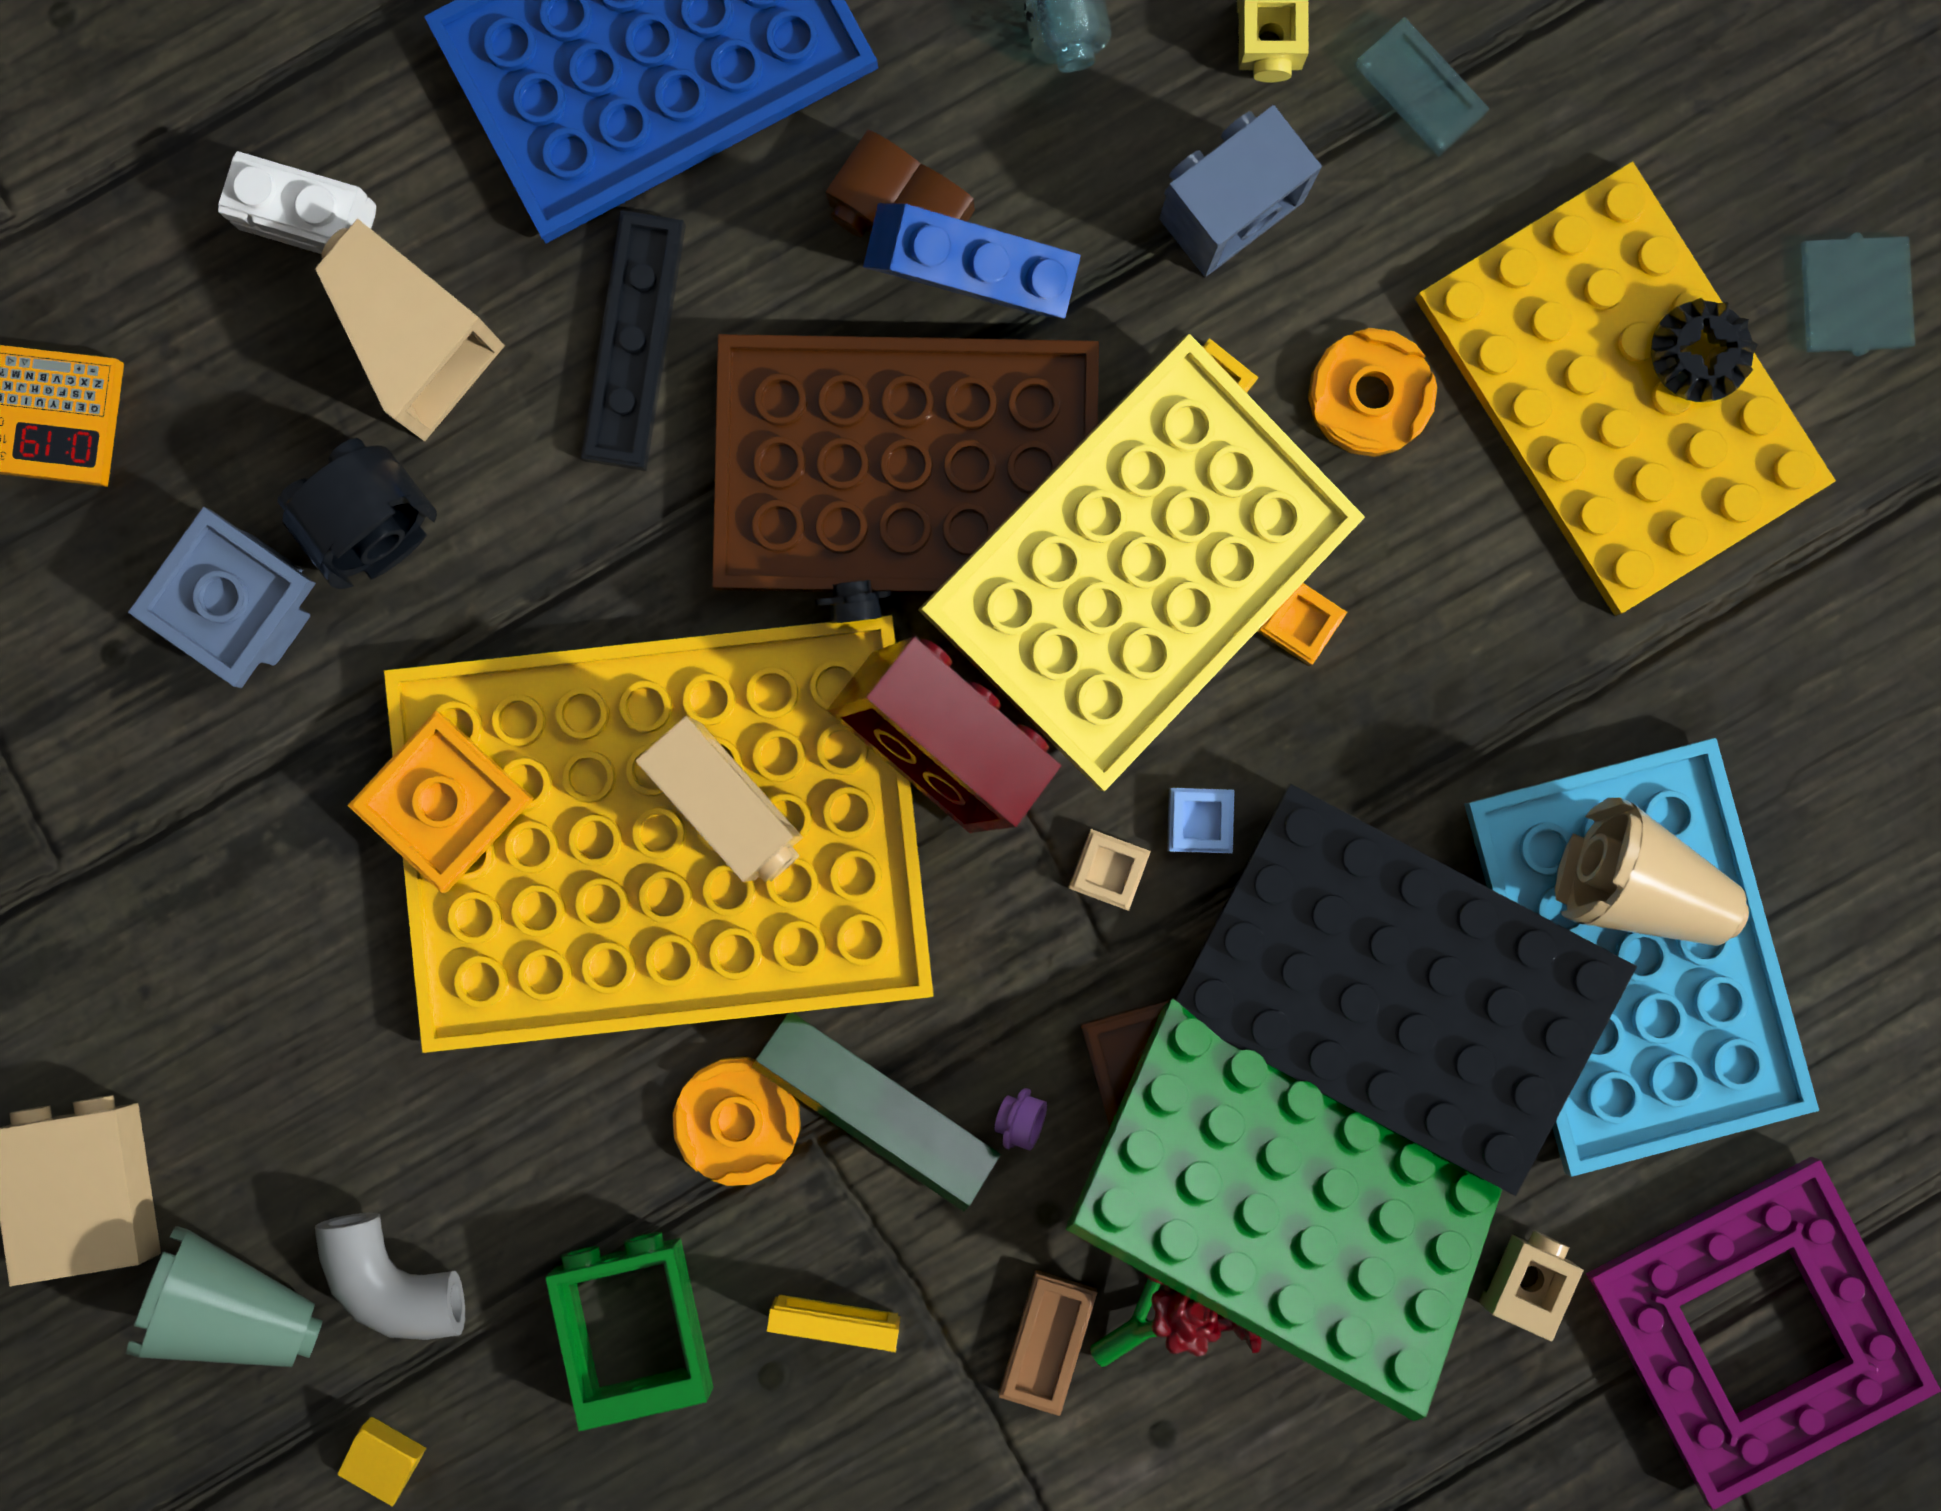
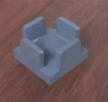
[128,507,316,688]

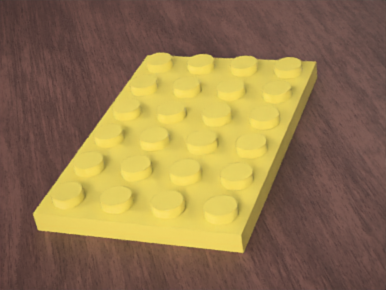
[918,333,1365,791]

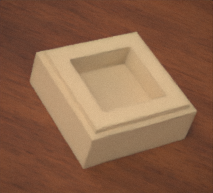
[1068,829,1151,911]

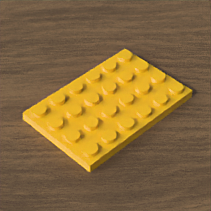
[1415,161,1836,616]

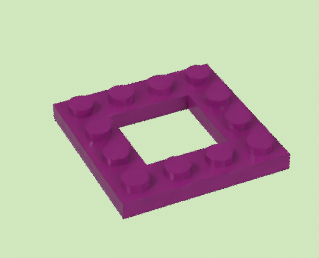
[1586,1156,1941,1510]

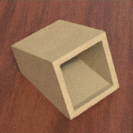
[315,218,505,441]

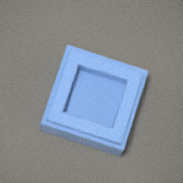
[1167,788,1234,853]

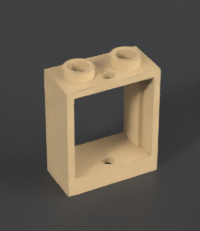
[636,716,803,882]

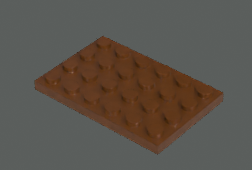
[713,334,1099,594]

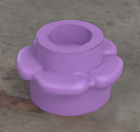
[995,1088,1047,1151]

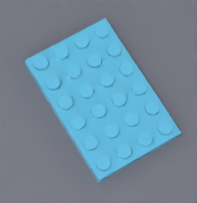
[1464,738,1819,1177]

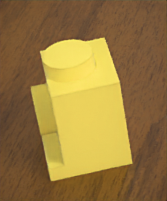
[1237,0,1309,83]

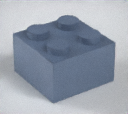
[1159,105,1322,277]

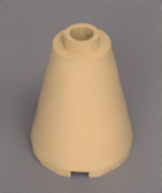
[1555,798,1749,946]

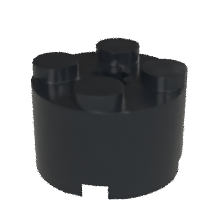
[277,438,437,589]

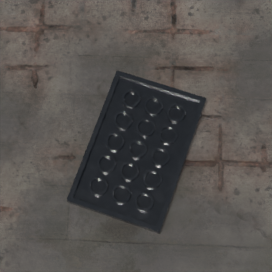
[1174,784,1637,1196]

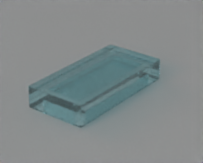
[1355,17,1489,156]

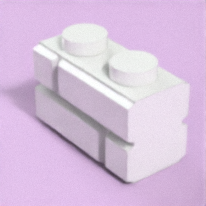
[218,151,377,254]

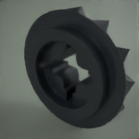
[1651,298,1758,402]

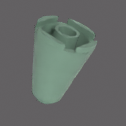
[126,1226,323,1367]

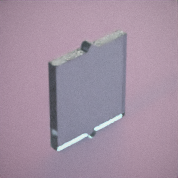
[1801,232,1915,356]

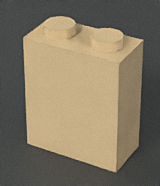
[0,1095,161,1286]

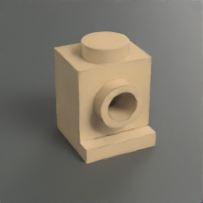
[1479,1231,1584,1342]

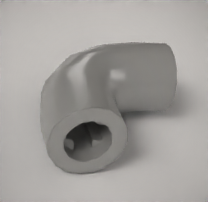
[315,1213,465,1340]

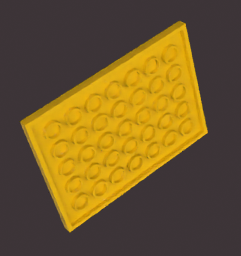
[384,615,934,1053]

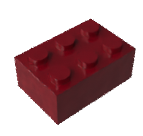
[827,637,1061,833]

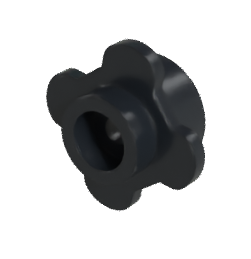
[815,580,892,624]

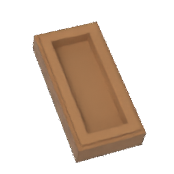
[999,1270,1097,1416]

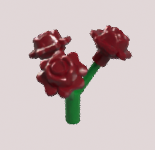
[1090,1273,1262,1367]

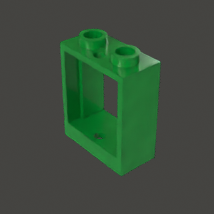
[545,1232,714,1431]

